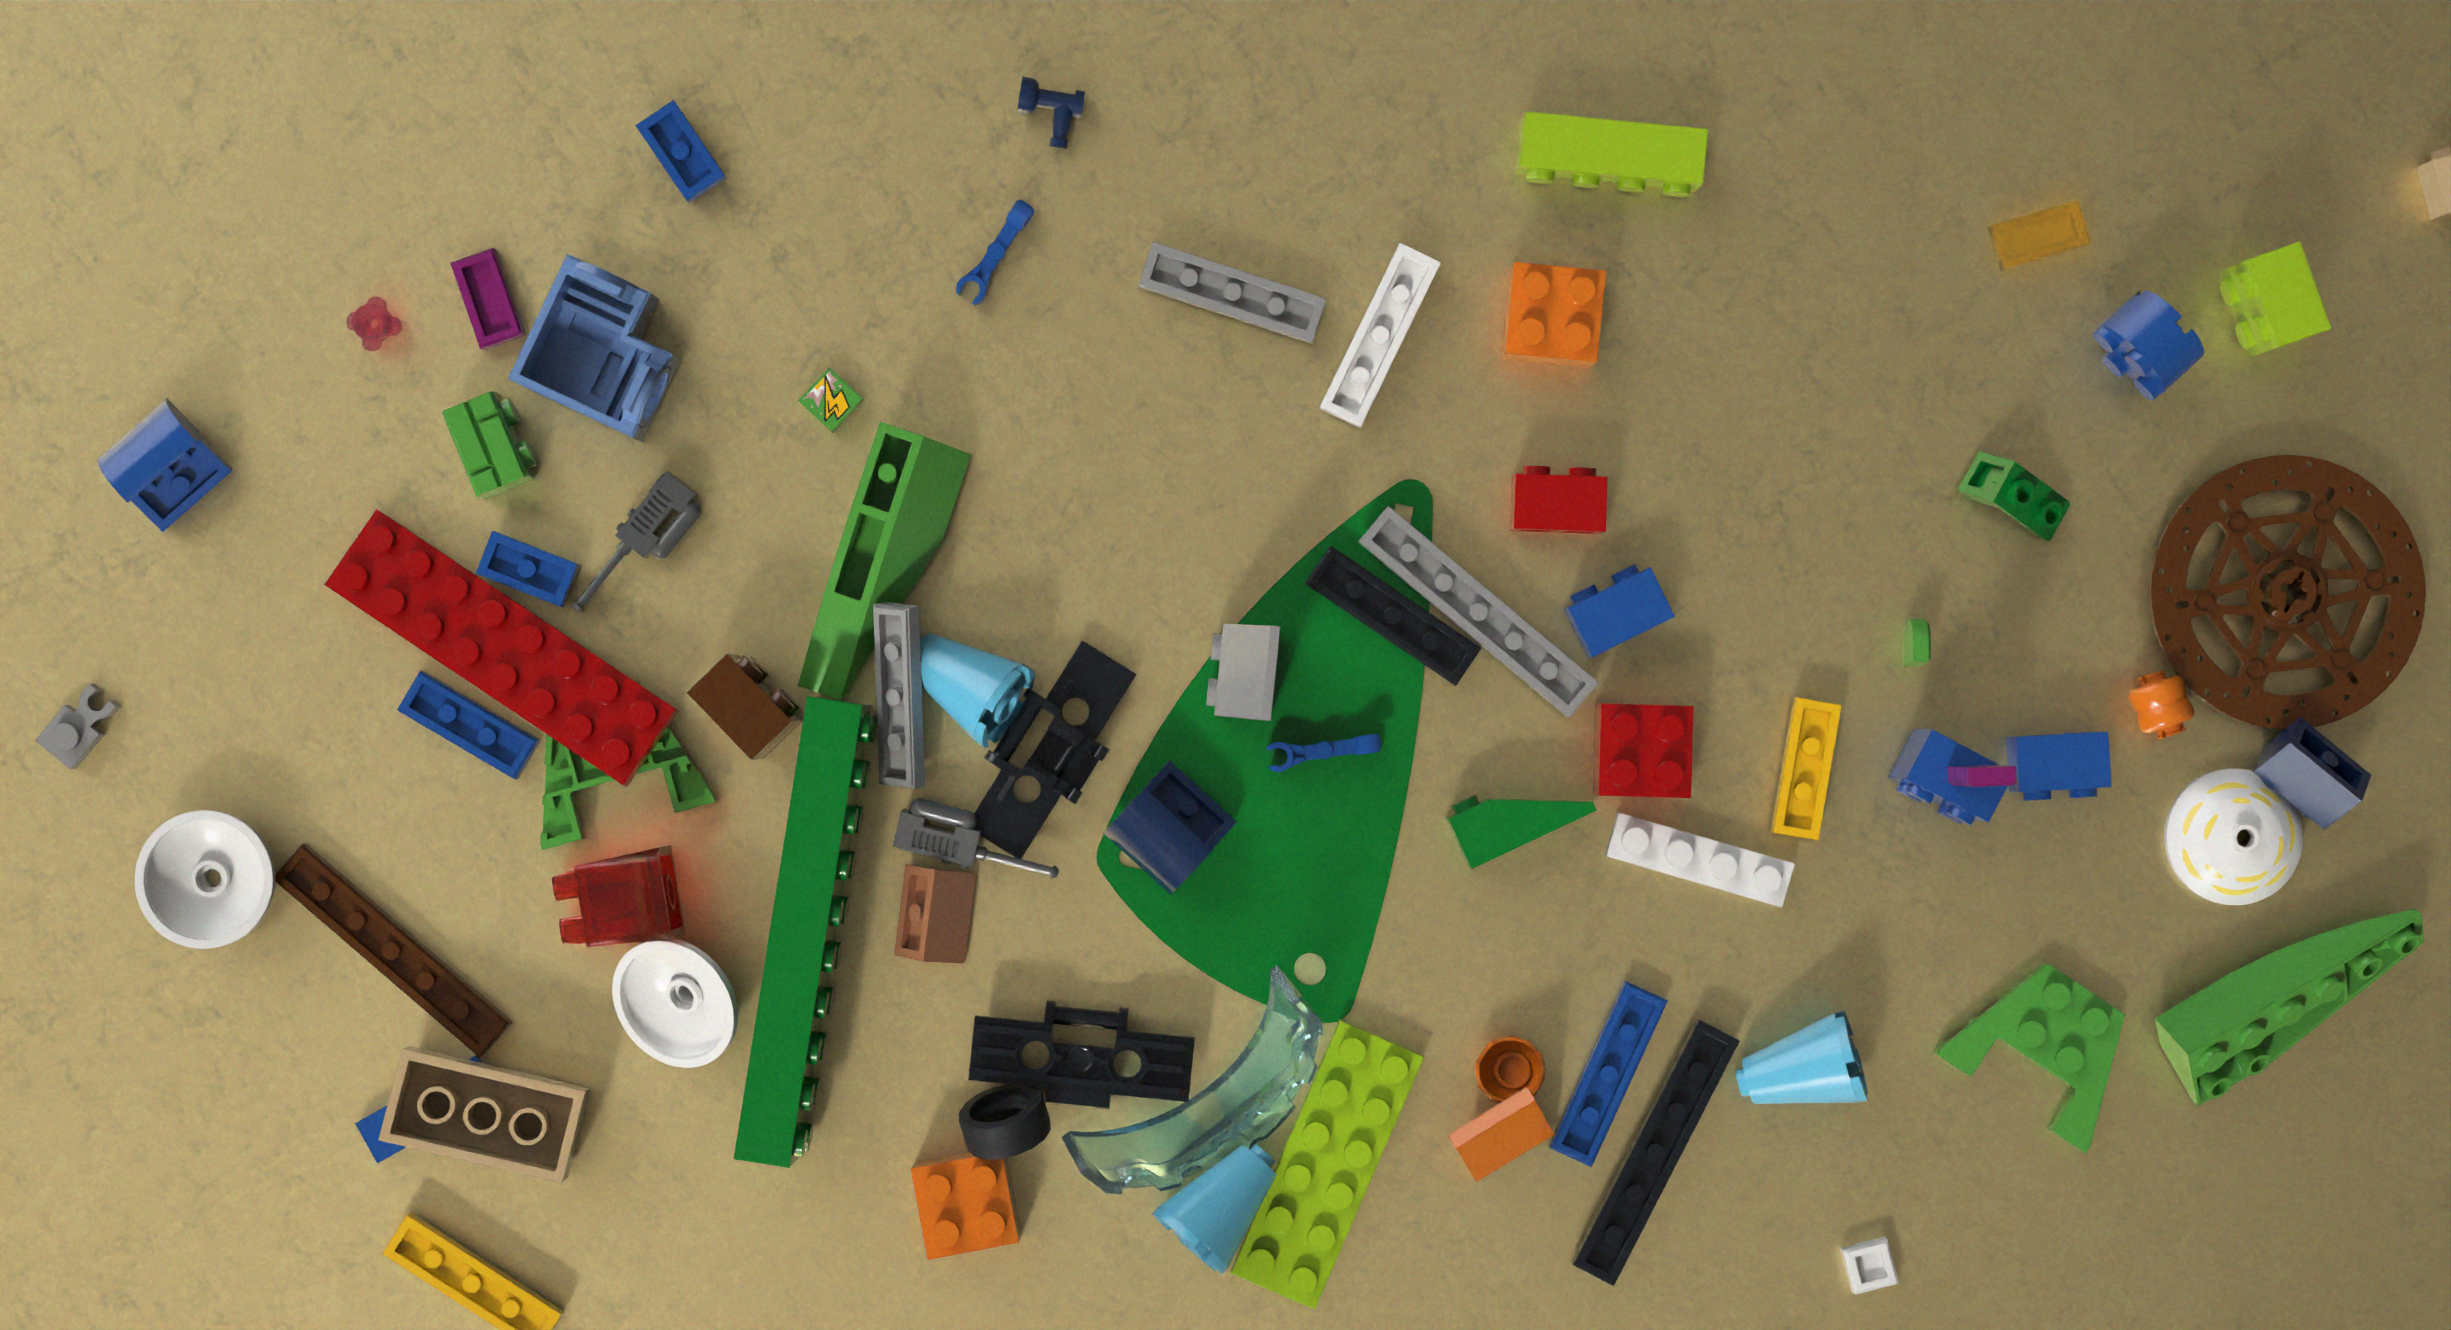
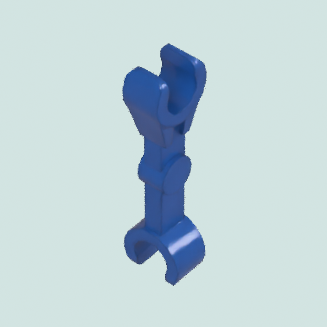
[956,200,1034,306]
[1266,734,1381,772]

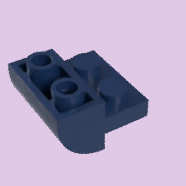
[1103,760,1237,895]

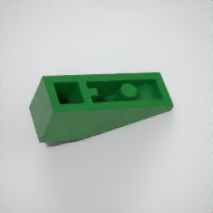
[1445,795,1597,869]

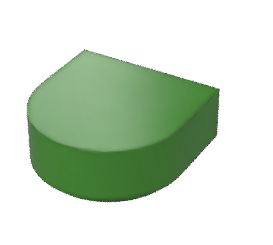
[1904,619,1931,667]

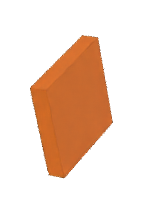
[1448,1088,1554,1182]

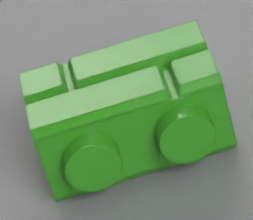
[442,391,537,499]

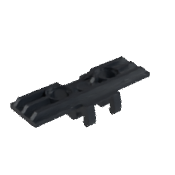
[974,640,1137,859]
[968,1000,1195,1110]

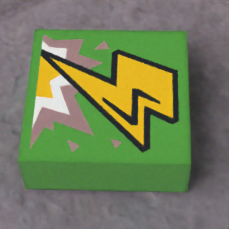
[798,368,864,433]

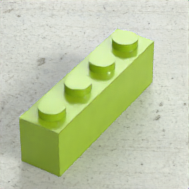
[1516,111,1708,197]

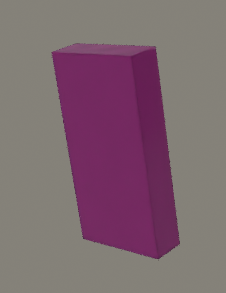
[450,248,526,350]
[1947,765,2017,787]

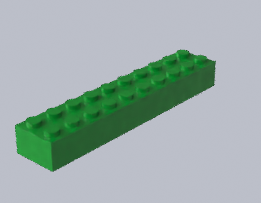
[734,696,877,1168]

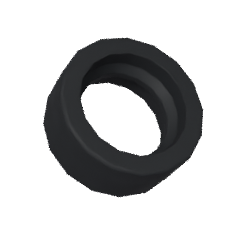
[959,1084,1051,1160]

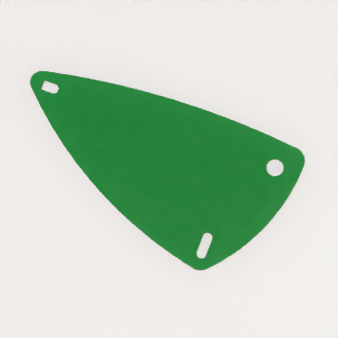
[1096,479,1433,1023]

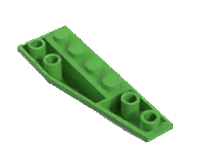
[798,422,972,700]
[2155,909,2424,1106]

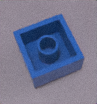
[1888,729,2008,826]

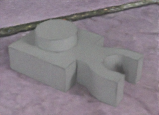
[35,684,121,769]

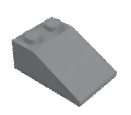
[1206,624,1280,721]

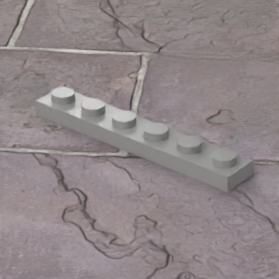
[1358,506,1599,718]

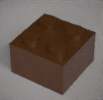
[687,654,803,760]

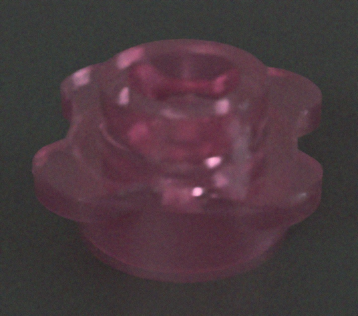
[346,297,402,351]

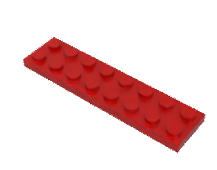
[324,509,679,787]

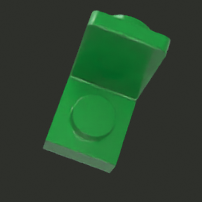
[1957,451,2070,541]

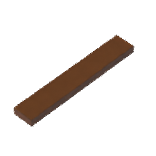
[275,843,513,1058]

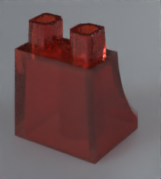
[552,845,686,947]

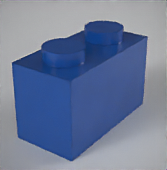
[1564,564,1675,658]
[2006,732,2112,801]

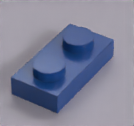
[635,100,727,204]
[476,531,581,607]

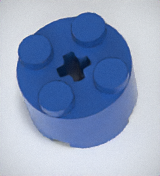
[2093,290,2204,401]

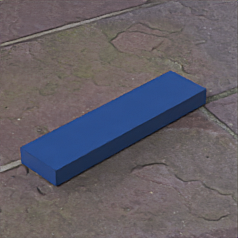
[1549,980,1668,1167]

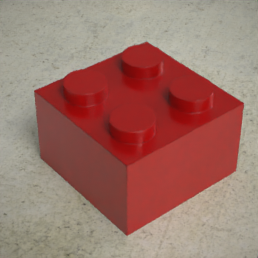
[1593,703,1694,798]

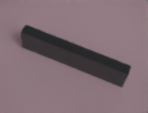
[1304,545,1481,686]

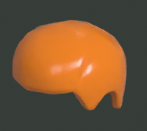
[1474,1036,1546,1104]

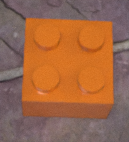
[1501,262,1606,368]
[911,1152,1022,1260]

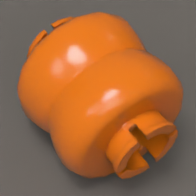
[2128,669,2195,739]

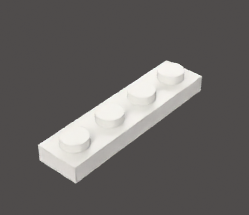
[1319,243,1441,428]
[1604,812,1795,907]

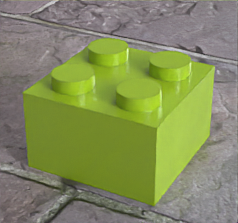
[2220,241,2332,357]

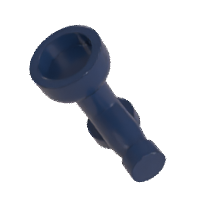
[1017,76,1085,149]

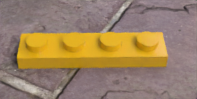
[382,1213,565,1330]

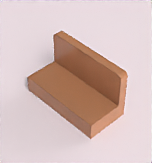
[894,864,976,963]

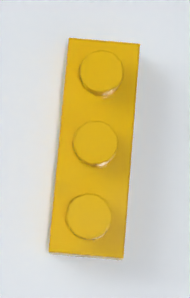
[1770,697,1842,841]

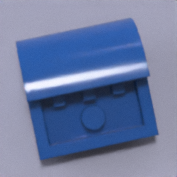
[97,398,232,532]

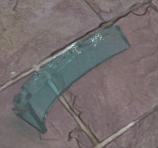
[1062,965,1323,1194]

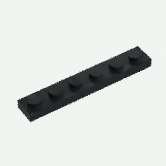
[1571,1018,1740,1286]

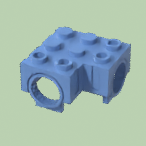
[508,254,681,442]

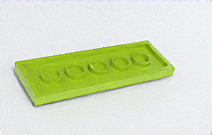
[1231,1019,1424,1310]

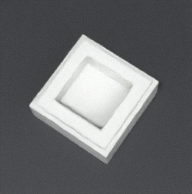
[1840,1237,1899,1295]

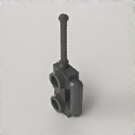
[572,471,701,612]
[893,798,1059,879]

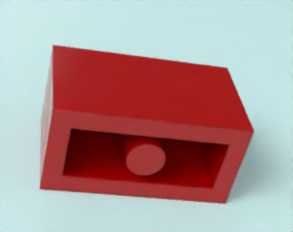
[1510,466,1608,534]

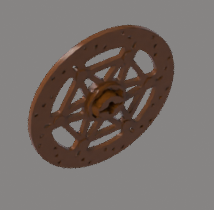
[2149,455,2426,729]

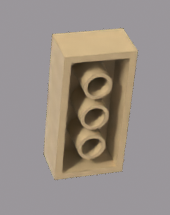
[378,1046,590,1183]

